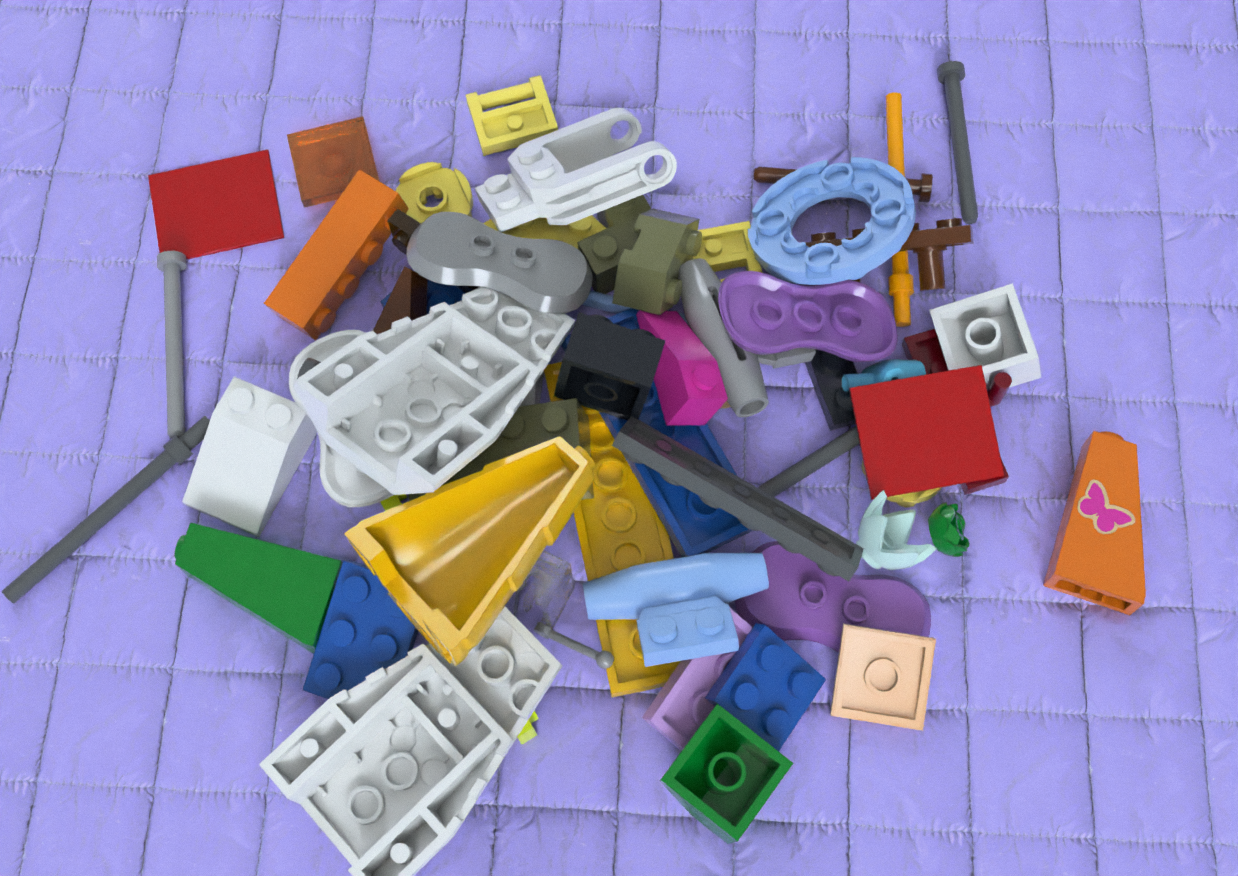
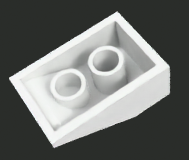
[182,377,317,537]

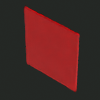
[148,149,285,260]
[849,365,1004,500]

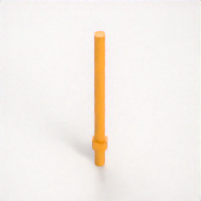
[885,92,914,327]

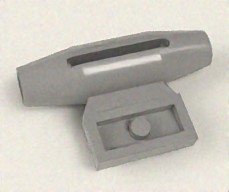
[678,258,816,417]

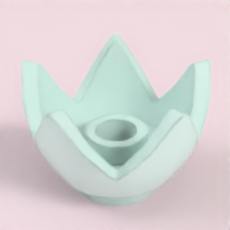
[856,490,937,570]

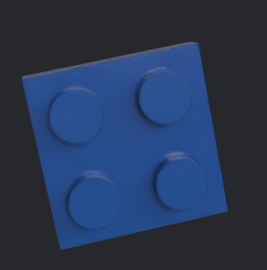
[705,623,826,751]

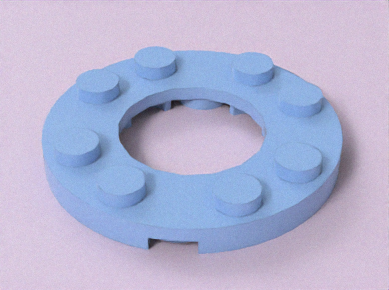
[748,157,916,285]

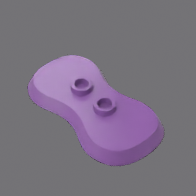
[718,271,898,362]
[735,541,931,653]

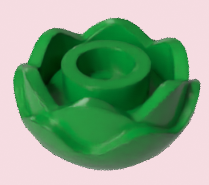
[928,502,970,557]

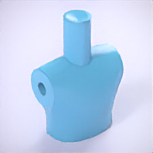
[842,359,926,392]

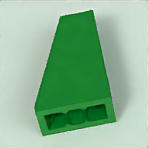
[175,522,343,654]

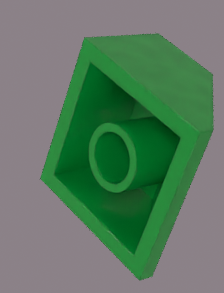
[659,703,793,844]

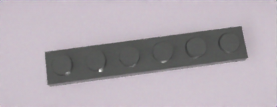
[612,416,864,582]

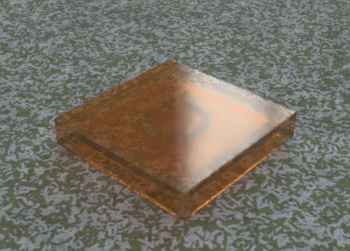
[287,116,380,208]

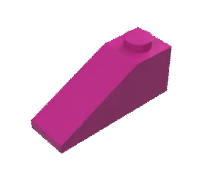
[636,310,728,426]

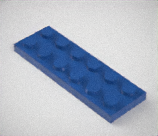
[561,308,753,557]

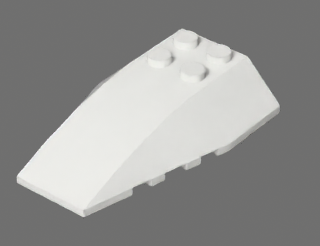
[293,287,575,495]
[259,607,562,876]

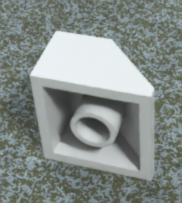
[929,283,1041,390]

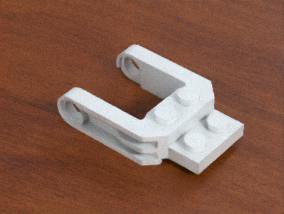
[475,108,677,232]

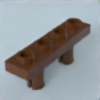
[805,218,974,291]

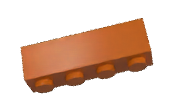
[264,169,409,340]

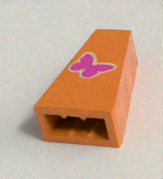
[1043,431,1146,615]

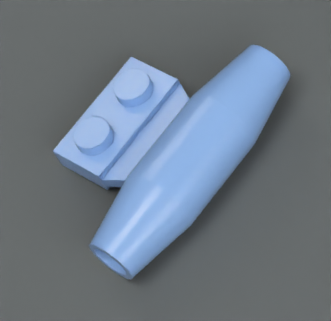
[582,553,769,667]

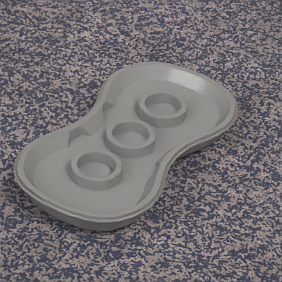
[406,212,592,314]

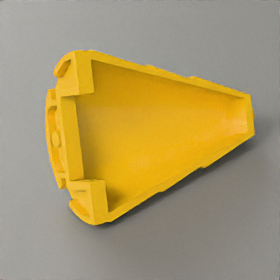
[344,436,595,667]

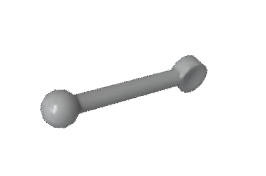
[534,622,614,669]

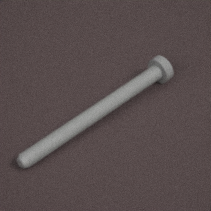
[157,251,186,439]

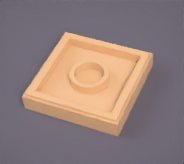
[830,623,936,731]

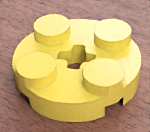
[396,162,473,223]

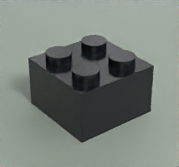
[554,312,665,420]

